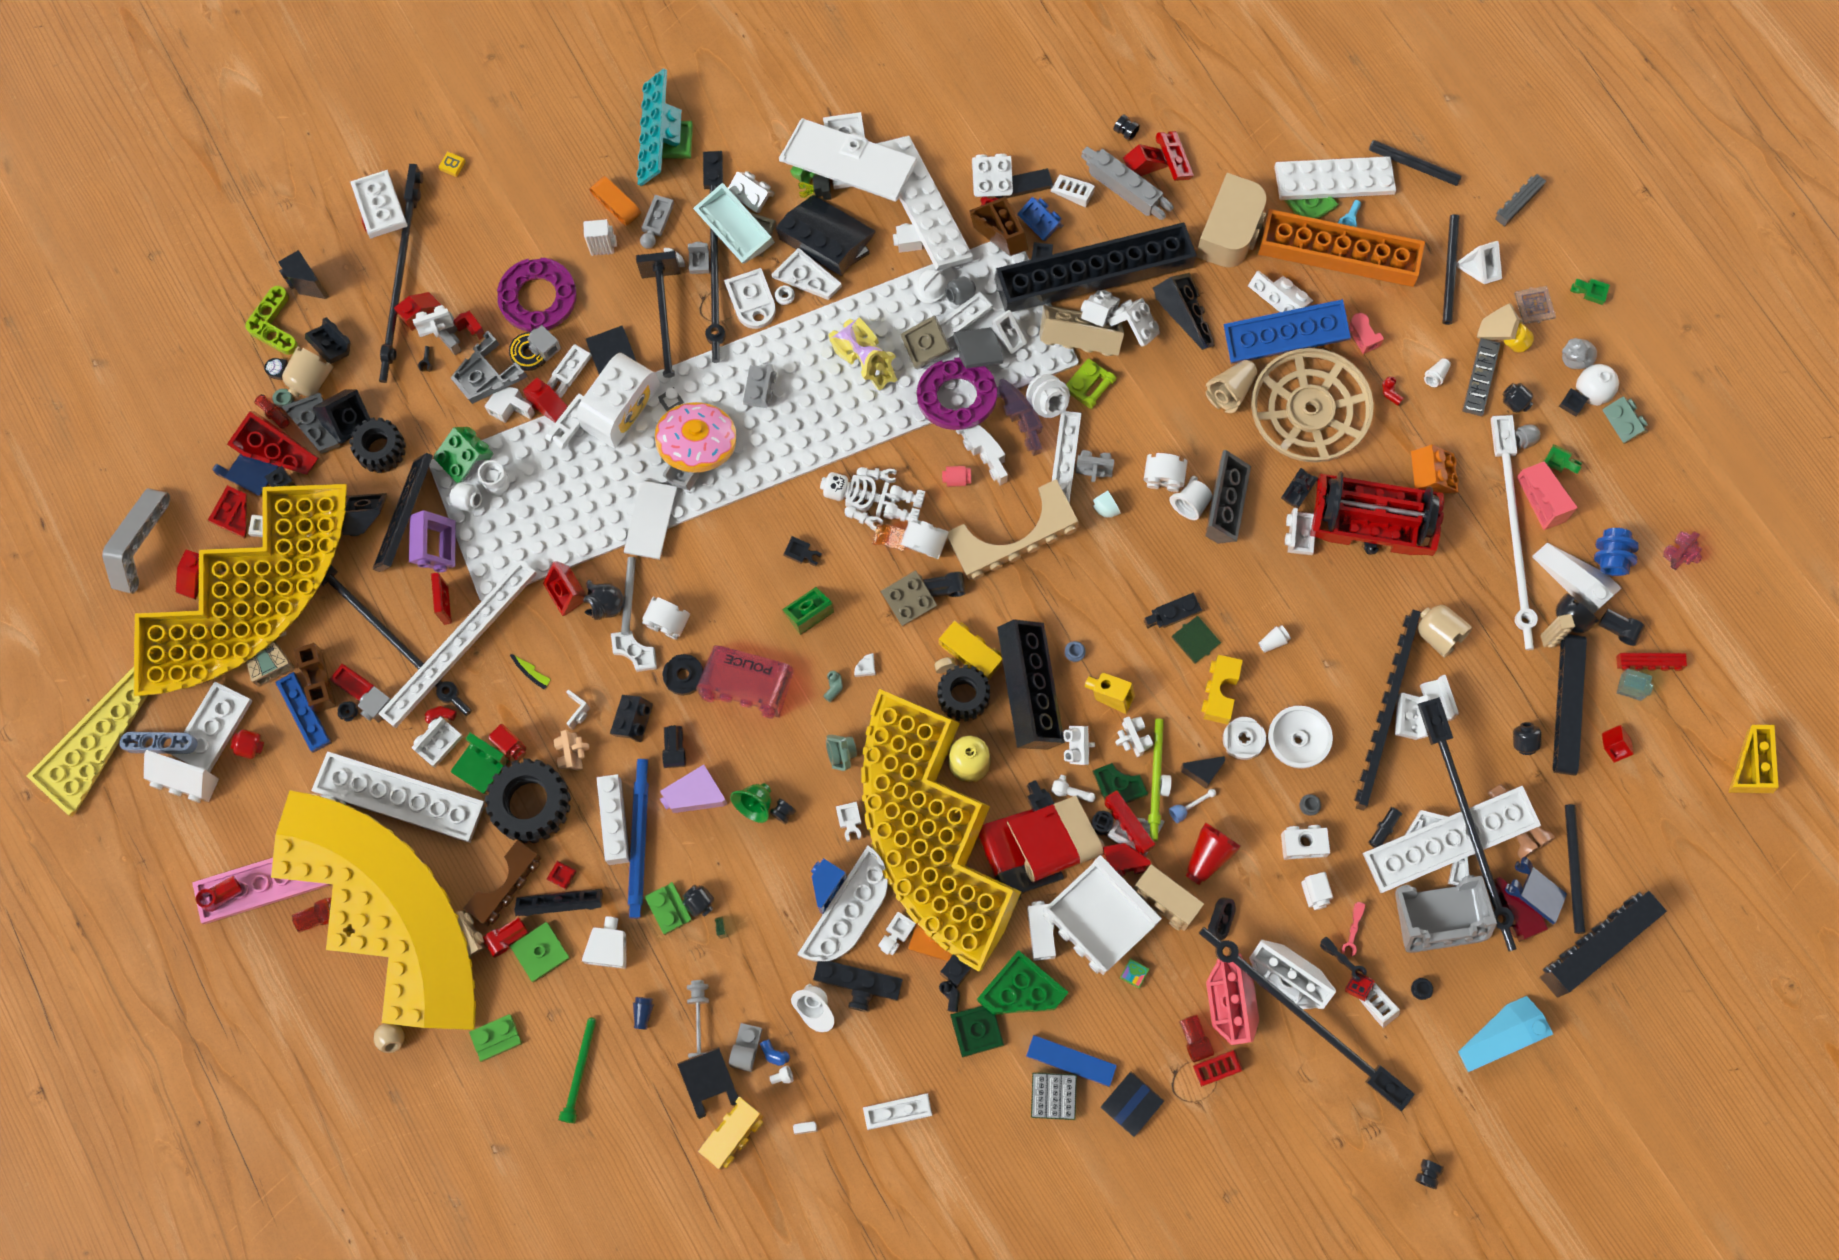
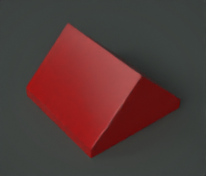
[543,561,586,616]

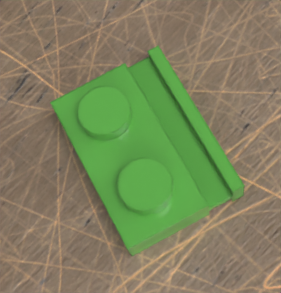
[645,882,692,935]
[469,1014,522,1062]

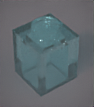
[1617,669,1653,701]

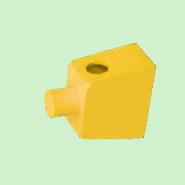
[1085,673,1135,714]

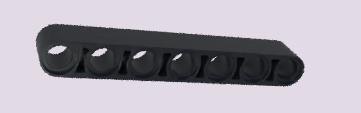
[1552,634,1587,776]

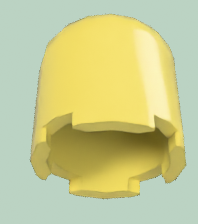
[948,735,990,782]

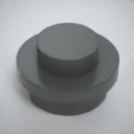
[1299,794,1321,816]

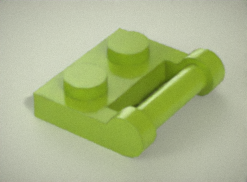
[1066,358,1117,409]

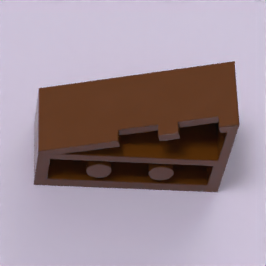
[969,197,1028,256]

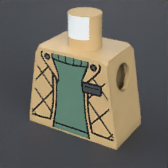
[246,641,295,687]

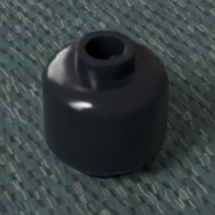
[1502,383,1533,413]
[1513,722,1542,755]
[682,885,714,917]

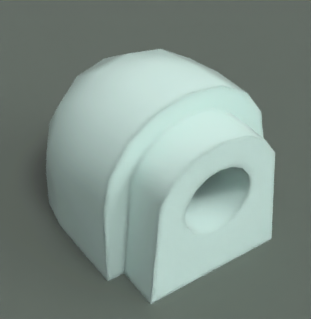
[1093,491,1121,518]

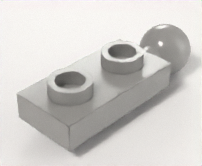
[640,195,674,249]

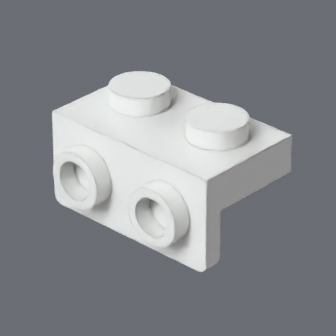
[728,171,775,213]
[1285,508,1315,555]
[1395,693,1431,740]
[412,716,463,768]

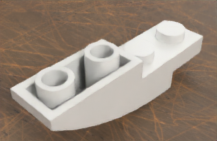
[956,425,1008,485]

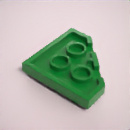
[977,950,1069,1014]

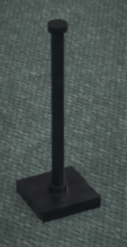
[636,251,681,378]

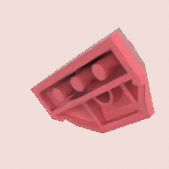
[1206,953,1259,1045]

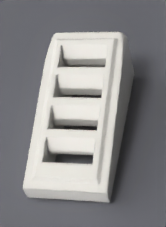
[1051,175,1095,208]
[1359,978,1400,1028]

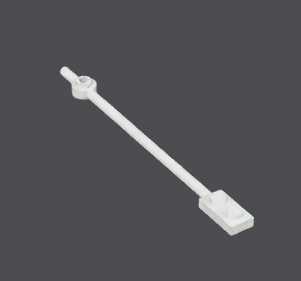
[1491,415,1538,650]

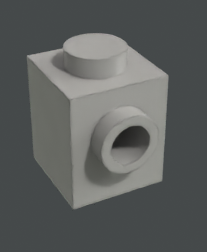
[527,325,561,361]
[358,686,391,723]

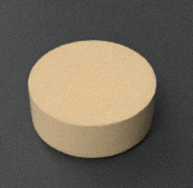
[934,657,956,674]

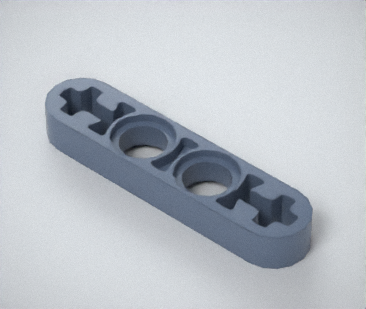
[119,732,198,754]

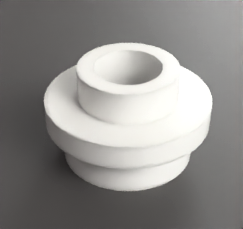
[775,285,795,305]

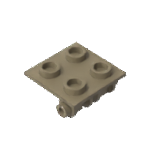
[881,570,937,626]

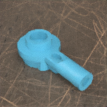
[1338,200,1361,227]

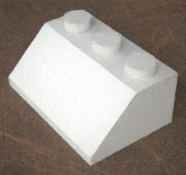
[144,750,219,803]

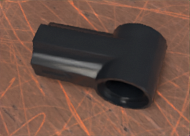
[923,572,966,597]
[1599,609,1645,646]
[662,725,686,768]

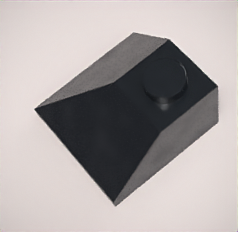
[342,493,387,536]

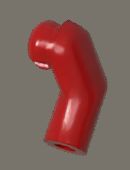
[1382,376,1404,406]
[424,706,457,724]

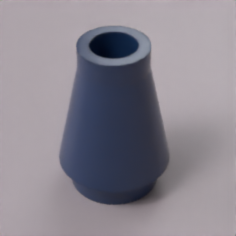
[633,997,654,1030]

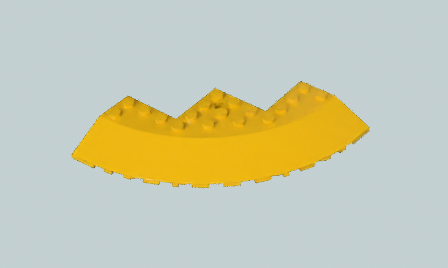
[134,484,347,697]
[861,689,1021,972]
[271,790,476,1030]

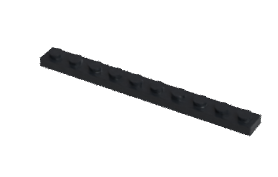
[1354,609,1421,811]

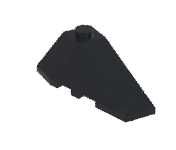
[1153,273,1215,350]

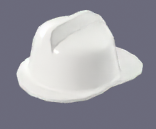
[914,265,956,303]
[791,984,834,1032]

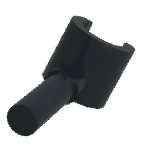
[418,346,432,372]

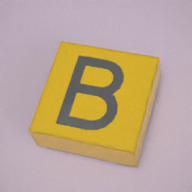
[439,151,466,177]

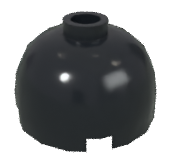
[1555,593,1599,633]

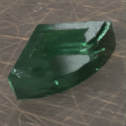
[715,916,728,939]

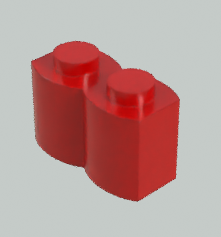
[488,724,526,762]

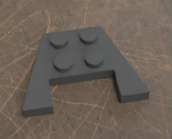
[451,331,528,404]

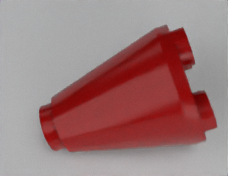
[1185,822,1241,885]

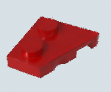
[208,485,247,539]

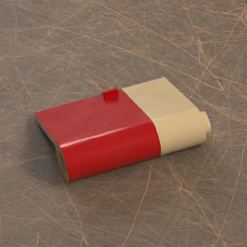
[1007,796,1105,882]

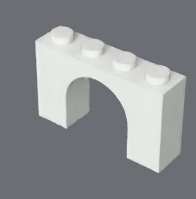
[1027,901,1056,961]

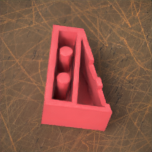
[1517,462,1578,530]

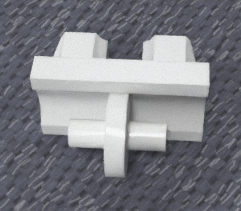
[413,305,454,338]
[1115,717,1153,758]
[1064,726,1095,765]

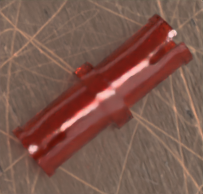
[254,394,290,429]

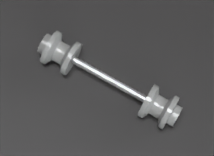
[687,980,709,1058]

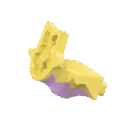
[828,318,897,391]

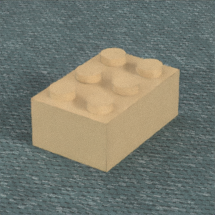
[1134,865,1204,931]

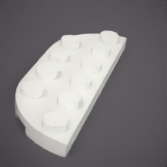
[798,846,888,962]

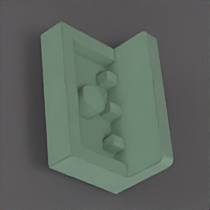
[1602,396,1648,444]

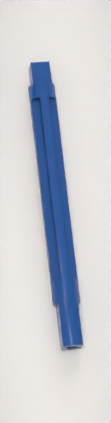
[628,759,649,919]

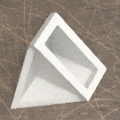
[1456,241,1502,284]

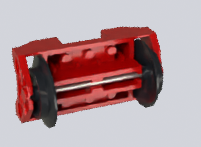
[1310,471,1444,556]

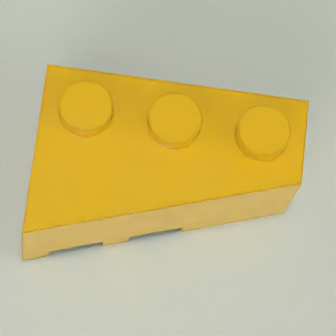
[1728,725,1779,793]
[698,1097,764,1170]

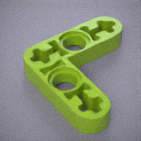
[245,286,298,355]

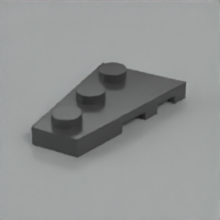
[282,392,340,454]

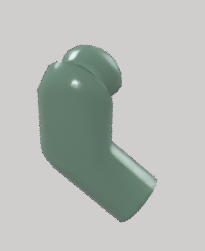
[823,671,843,703]

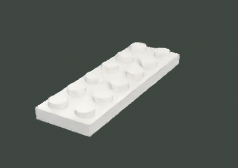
[1274,157,1396,200]

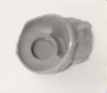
[1562,338,1597,369]

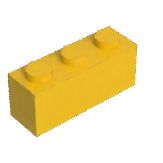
[939,620,1003,681]

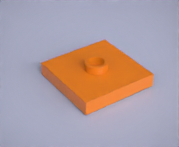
[908,923,952,962]

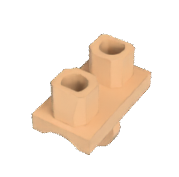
[554,730,589,771]

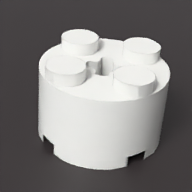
[1144,453,1188,492]
[901,518,949,559]
[642,596,690,640]

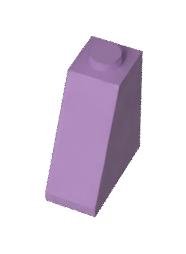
[660,765,727,813]

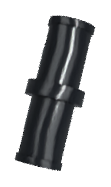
[1368,807,1402,848]

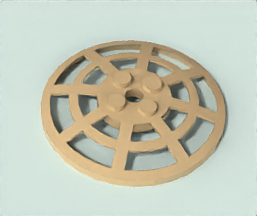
[1251,348,1374,463]

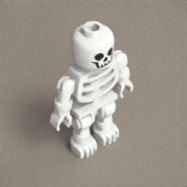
[820,467,925,531]

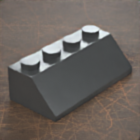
[1205,450,1251,544]

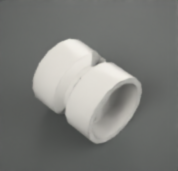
[477,460,510,495]

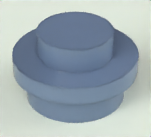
[1065,641,1086,662]

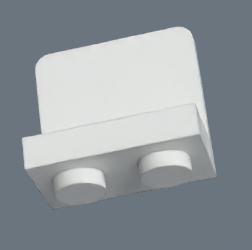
[972,154,1013,197]
[1107,298,1160,347]

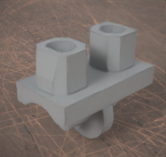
[1076,450,1114,482]

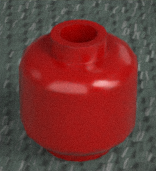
[230,729,264,759]

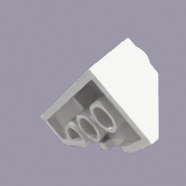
[1532,543,1622,614]

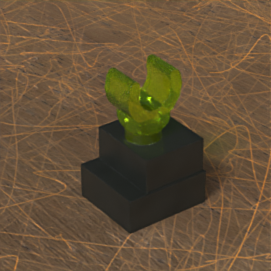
[798,175,831,200]

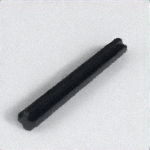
[1369,140,1461,186]

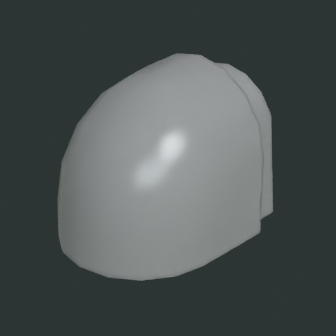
[1515,424,1541,449]

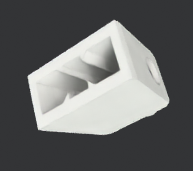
[582,917,626,969]

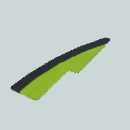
[510,654,550,689]

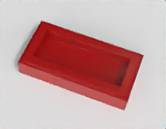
[329,663,374,701]

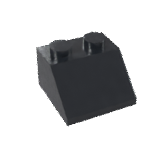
[278,250,329,299]
[313,389,370,443]

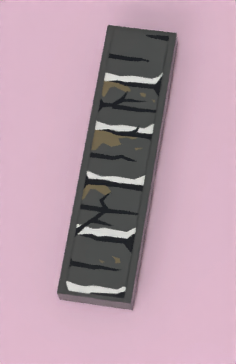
[1462,338,1500,417]

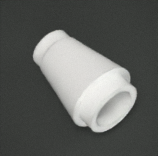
[1424,358,1451,387]
[1258,625,1291,653]

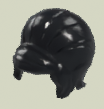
[583,580,624,620]

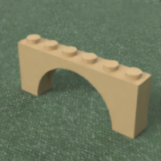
[947,479,1079,580]

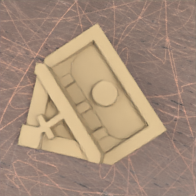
[1477,303,1523,340]

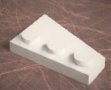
[772,248,842,300]

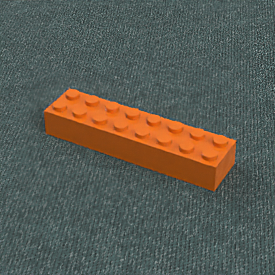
[1258,209,1425,287]

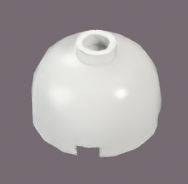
[1576,364,1619,406]

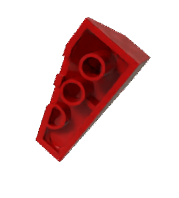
[227,411,319,475]

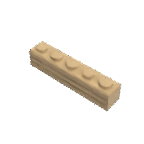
[1540,614,1575,648]

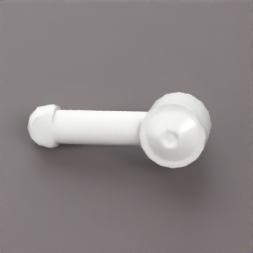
[1051,775,1096,802]

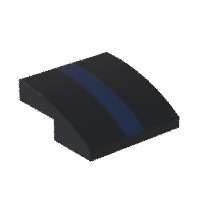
[1100,1071,1165,1137]

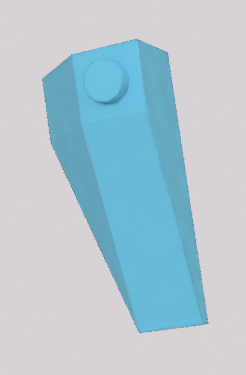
[1458,996,1553,1072]

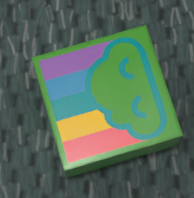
[1120,958,1149,989]

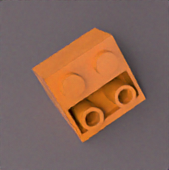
[1411,445,1459,493]

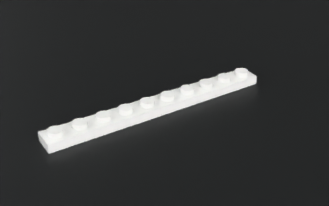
[378,560,537,729]

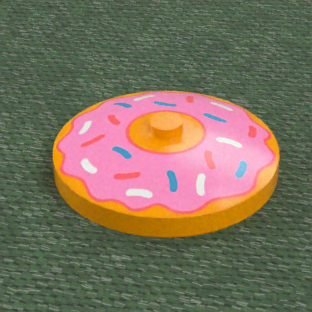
[655,402,736,473]

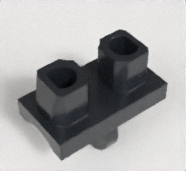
[1281,468,1318,509]

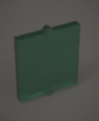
[1171,616,1221,664]

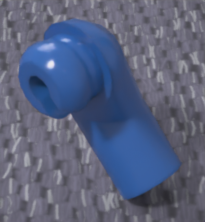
[760,1039,790,1066]

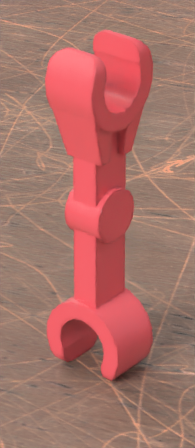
[1341,902,1365,957]

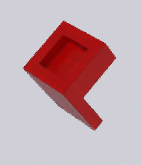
[1602,725,1634,763]

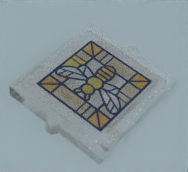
[1514,286,1556,324]

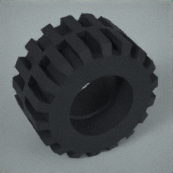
[350,417,406,473]
[937,665,990,722]

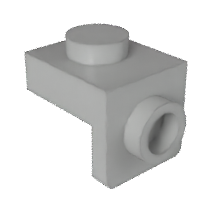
[688,242,710,274]
[663,465,700,491]

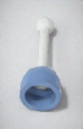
[1169,789,1216,823]

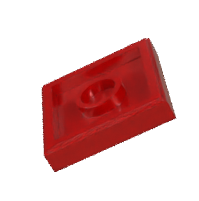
[431,573,452,625]

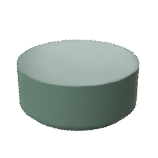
[272,389,294,410]

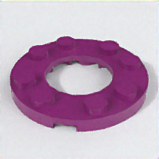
[497,257,577,332]
[917,357,997,430]

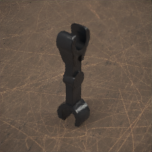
[1320,937,1367,982]

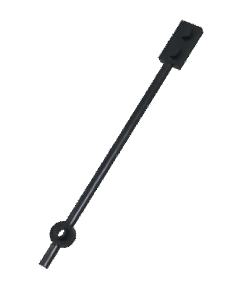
[703,151,726,363]
[379,164,423,383]
[321,565,472,716]
[1417,697,1517,952]
[1199,927,1415,1112]

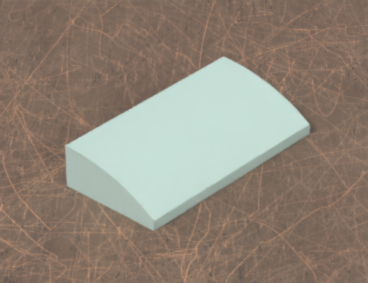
[693,183,775,264]

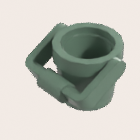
[826,735,857,771]

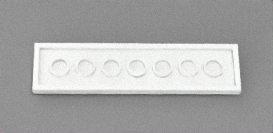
[876,136,973,270]
[311,751,486,843]
[1362,786,1541,893]

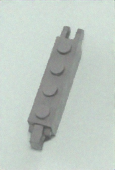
[1081,147,1174,220]

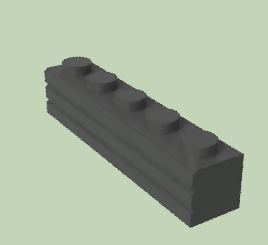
[1495,174,1546,227]

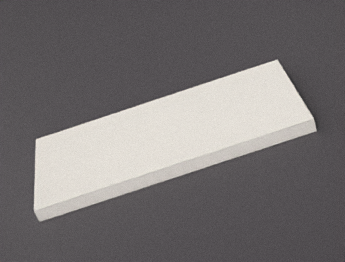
[624,480,677,560]

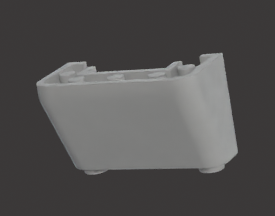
[1395,875,1497,953]

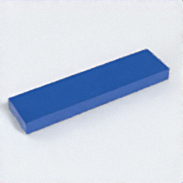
[275,672,332,753]
[1026,1035,1117,1087]

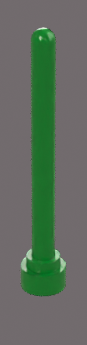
[558,1017,596,1124]

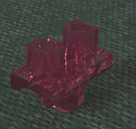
[1663,531,1702,570]

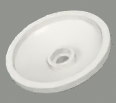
[1268,706,1333,768]

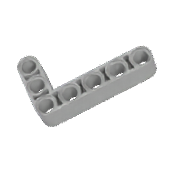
[102,488,170,594]

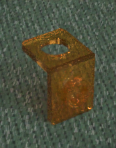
[872,524,906,550]

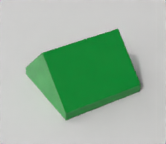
[782,587,834,635]

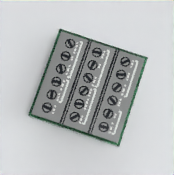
[1031,1073,1077,1121]

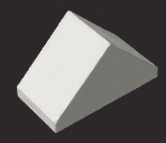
[992,310,1027,354]

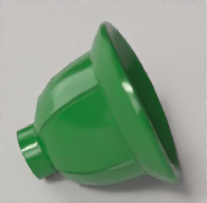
[730,783,771,823]

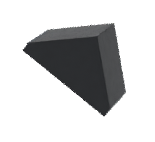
[1181,756,1225,788]

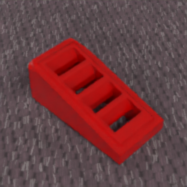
[1193,1050,1243,1087]

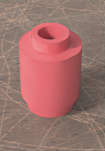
[942,466,971,487]

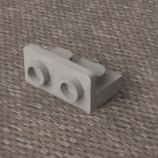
[743,364,777,408]

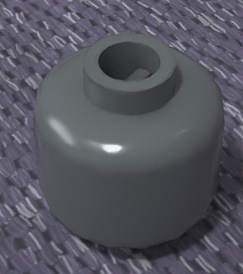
[945,276,976,305]

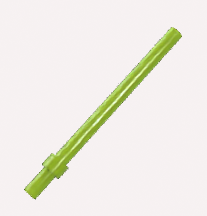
[1148,719,1164,842]

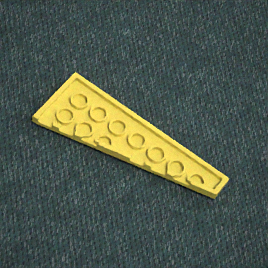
[26,667,148,817]

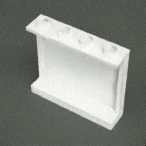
[1043,855,1161,975]

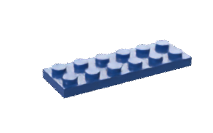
[1223,299,1351,364]

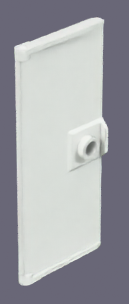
[779,118,917,202]

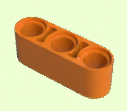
[589,176,641,227]

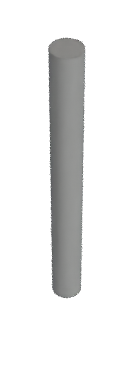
[621,557,636,635]

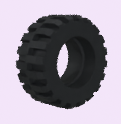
[485,759,571,843]

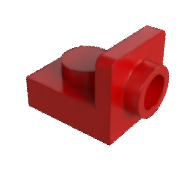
[453,310,485,340]

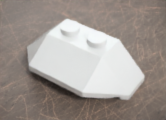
[1249,940,1336,1009]

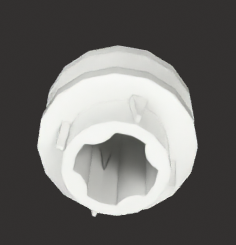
[1026,374,1070,418]

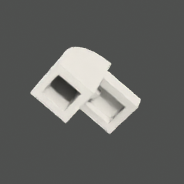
[485,387,535,423]

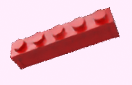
[1616,653,1687,671]
[1104,791,1155,855]

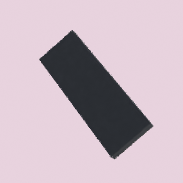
[373,453,433,572]

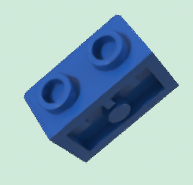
[1017,197,1064,241]

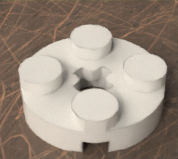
[1223,717,1266,760]

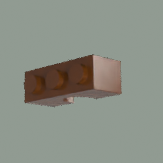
[294,643,336,713]

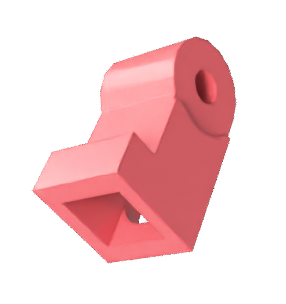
[1349,313,1384,354]

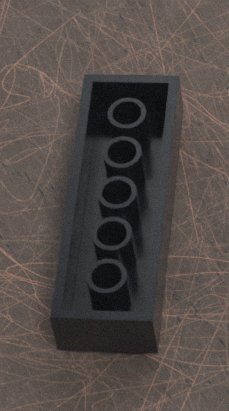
[997,619,1065,750]
[1540,891,1667,998]

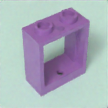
[409,510,456,572]

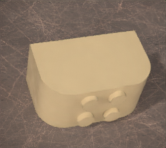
[1196,173,1266,267]

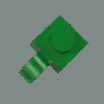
[1570,278,1610,305]
[1543,444,1582,474]

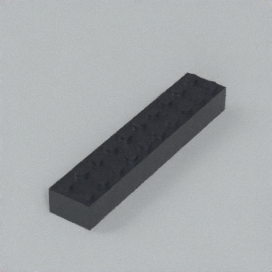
[994,222,1197,312]

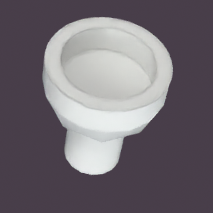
[770,1065,793,1085]

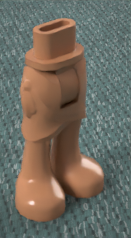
[1488,784,1555,859]

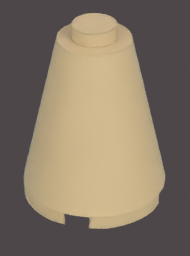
[1205,360,1257,413]

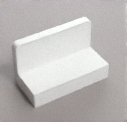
[1420,675,1459,721]

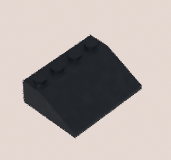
[776,195,876,276]

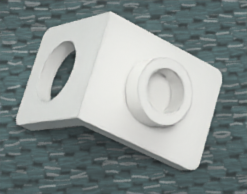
[566,690,590,730]

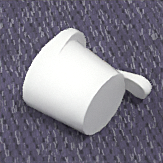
[1170,476,1213,520]

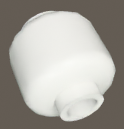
[450,483,482,511]

